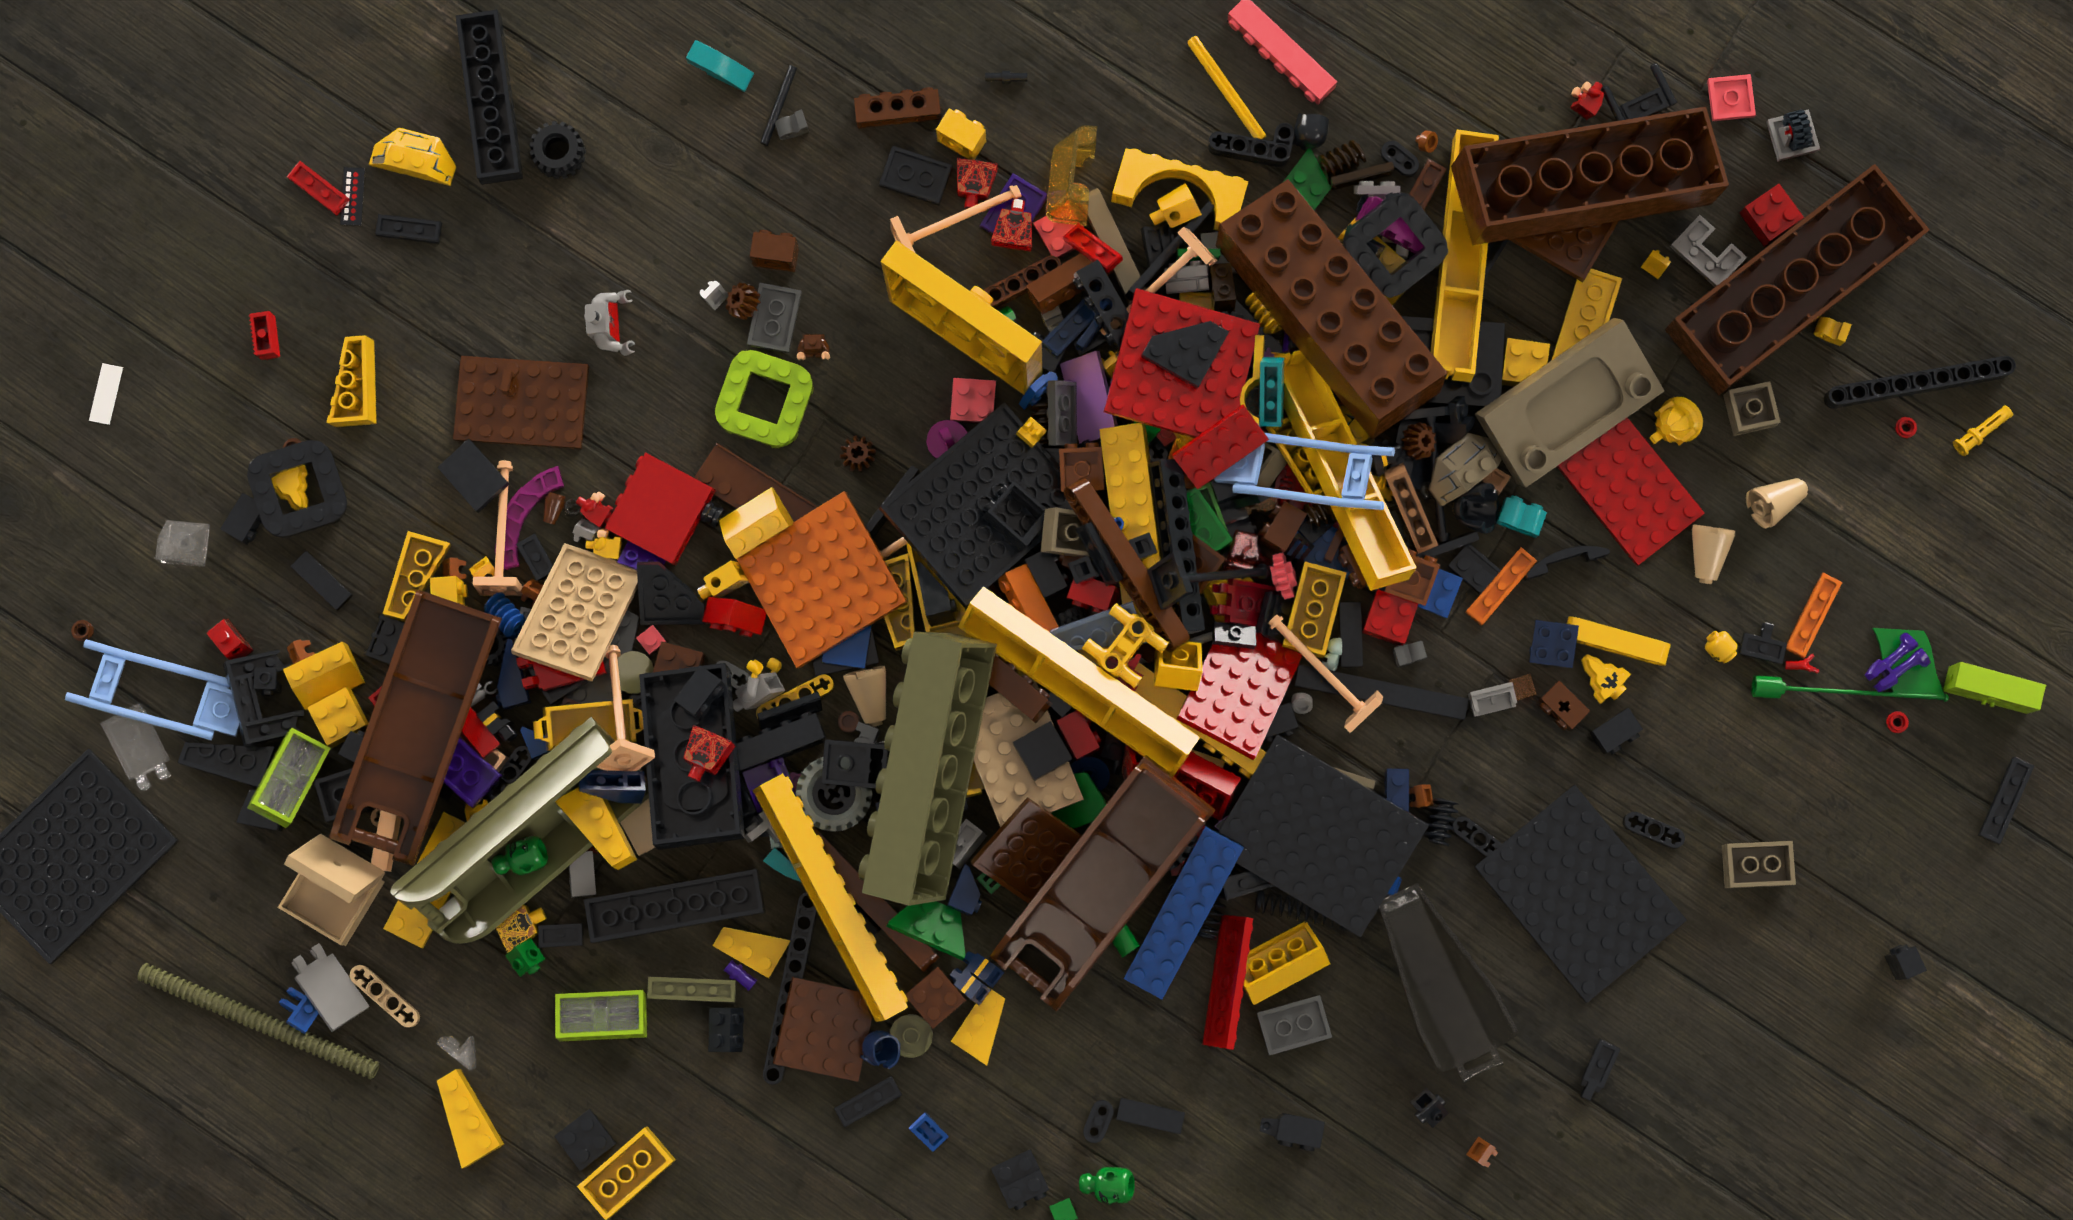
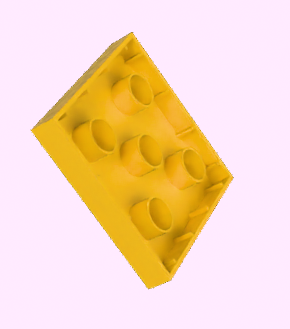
[881,240,1042,395]

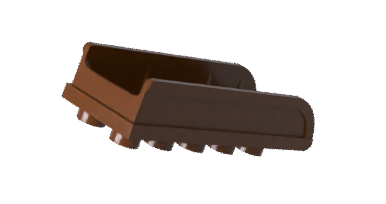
[329,590,502,866]
[989,755,1215,1012]

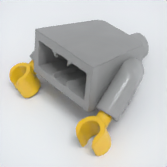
[733,657,785,712]

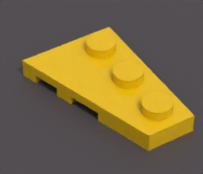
[713,927,790,979]
[951,987,1005,1066]

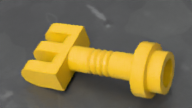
[1372,475,1393,502]

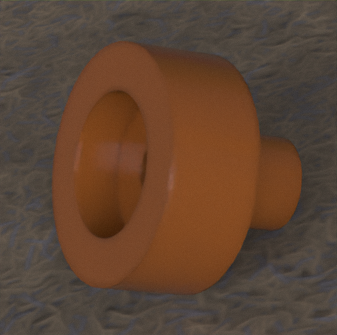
[1415,130,1438,153]

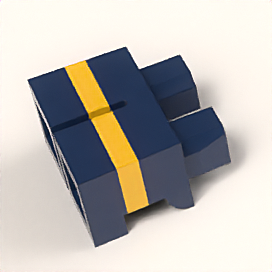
[950,951,1004,1005]

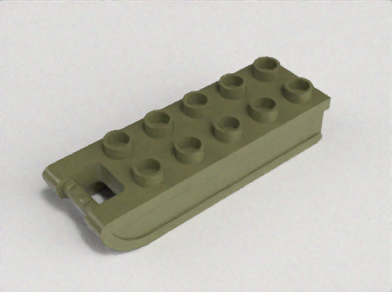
[390,717,649,944]

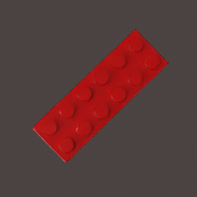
[1202,915,1253,1050]

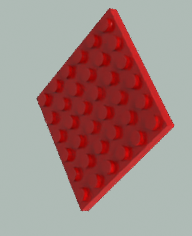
[1103,288,1260,438]

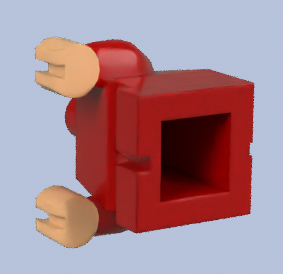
[1570,82,1604,120]
[576,492,614,527]

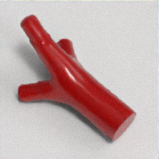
[1785,654,1819,673]

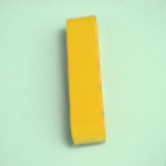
[1567,616,1671,666]

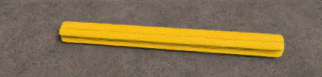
[1188,36,1266,139]

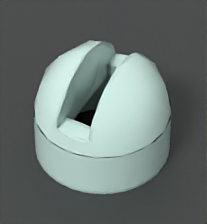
[1327,638,1342,655]
[1322,653,1340,671]

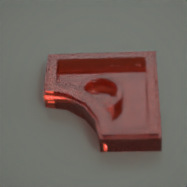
[1224,530,1271,580]

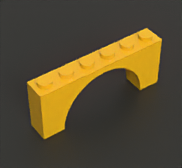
[1111,148,1248,231]

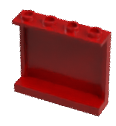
[605,452,716,566]

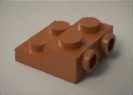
[1059,442,1105,492]
[1384,548,1440,606]

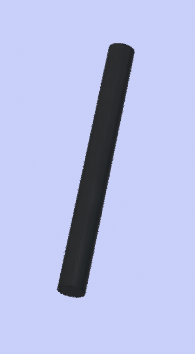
[760,65,797,146]

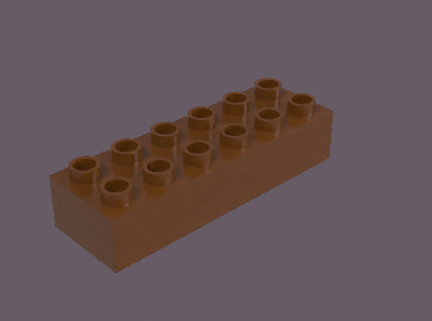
[1451,107,1729,246]
[1665,164,1930,396]
[1216,179,1447,439]

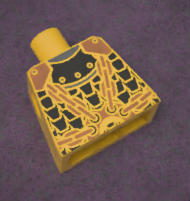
[496,905,547,953]

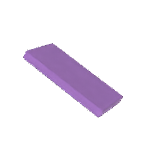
[1060,351,1118,443]

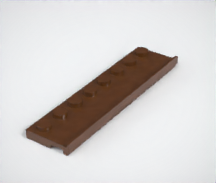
[694,443,818,522]

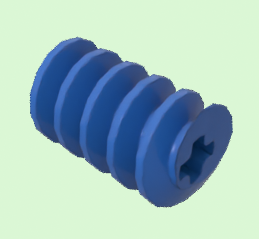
[484,592,526,639]

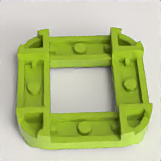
[715,350,813,448]

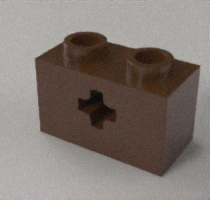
[1538,681,1590,731]

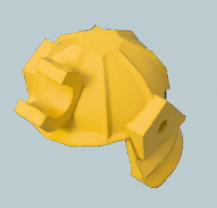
[1649,397,1703,446]

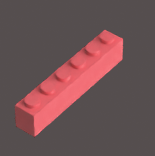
[1227,0,1337,105]

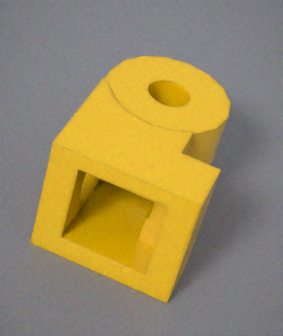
[1814,317,1852,346]

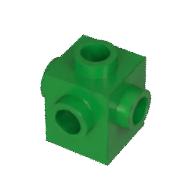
[505,938,545,977]

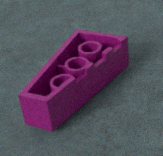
[1355,196,1424,254]

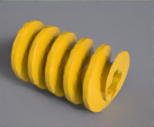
[1245,293,1282,334]

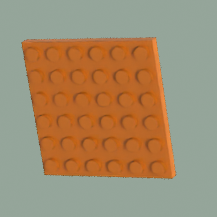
[737,491,908,669]

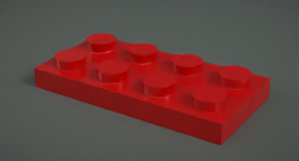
[1172,404,1269,489]

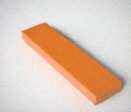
[1465,547,1537,626]
[1786,573,1842,659]

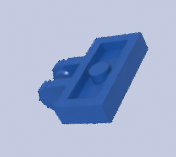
[1019,371,1058,410]
[279,987,319,1034]

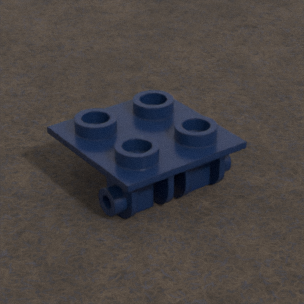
[1529,620,1579,668]

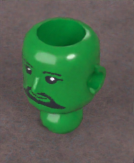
[492,835,548,875]
[1079,1167,1135,1204]

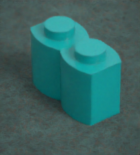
[1497,495,1547,538]

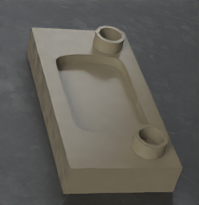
[1475,318,1664,488]

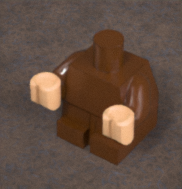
[797,334,830,360]

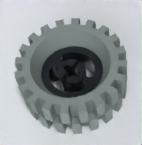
[796,757,872,832]

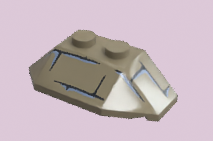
[1429,433,1502,506]

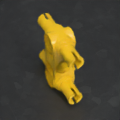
[1082,603,1169,689]

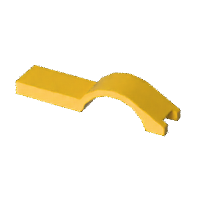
[1240,335,1265,425]

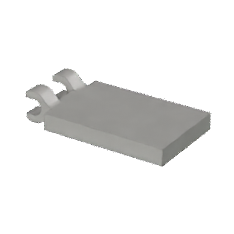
[292,943,370,1032]

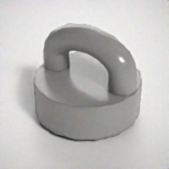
[1291,693,1313,714]

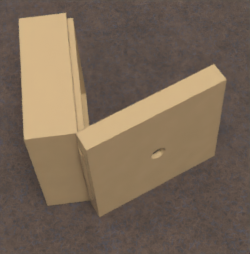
[278,834,385,946]

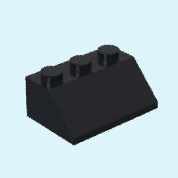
[1386,419,1438,494]

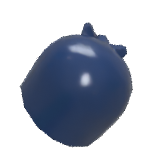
[860,1030,900,1069]

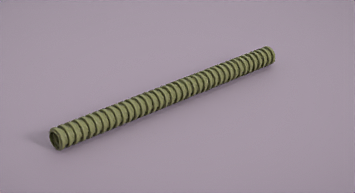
[137,963,379,1080]

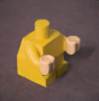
[585,528,622,559]

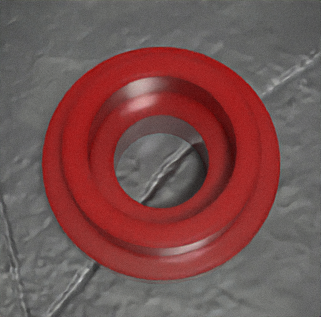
[1895,417,1917,438]
[1886,711,1909,733]

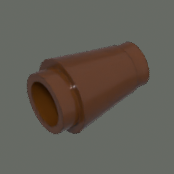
[543,492,566,525]

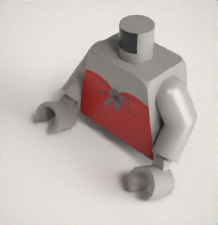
[584,290,635,356]

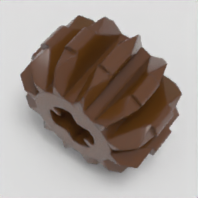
[725,282,761,320]
[1401,423,1438,459]
[840,436,876,472]

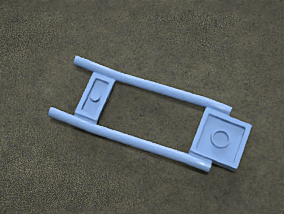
[1214,433,1395,510]
[65,639,240,740]

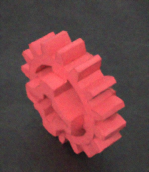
[1270,552,1298,600]

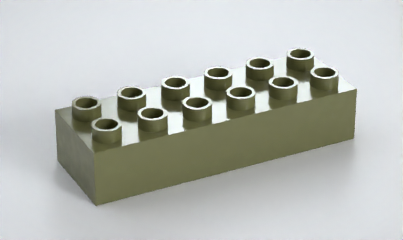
[859,632,997,906]

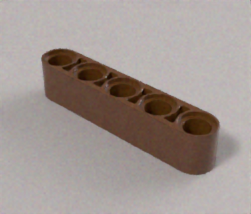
[984,256,1061,309]

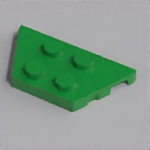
[1282,148,1331,211]
[886,901,966,960]

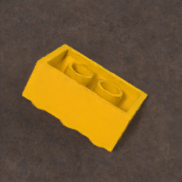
[719,487,794,559]
[283,642,365,711]

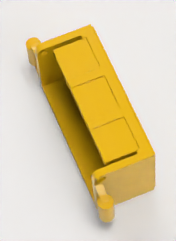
[533,699,643,751]

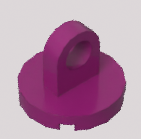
[926,420,967,459]

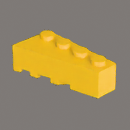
[326,335,376,427]
[383,531,451,622]
[884,553,915,651]
[555,787,637,870]

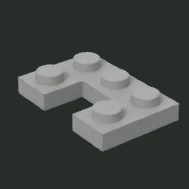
[1670,215,1747,287]

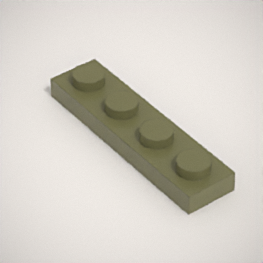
[647,977,736,1002]

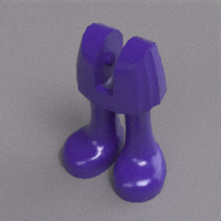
[1864,632,1931,693]

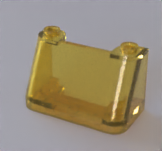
[1046,125,1097,226]

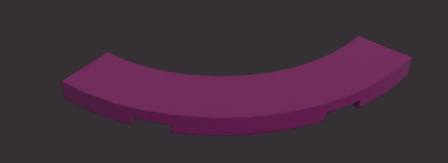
[495,466,564,571]

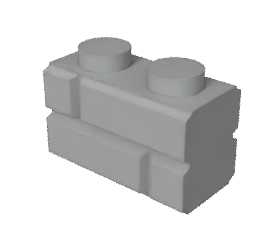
[1164,260,1210,294]

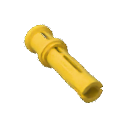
[1953,405,2013,456]

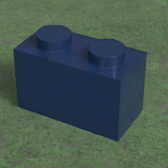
[1384,768,1409,812]

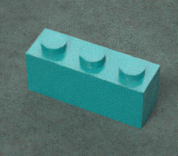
[1259,357,1284,427]

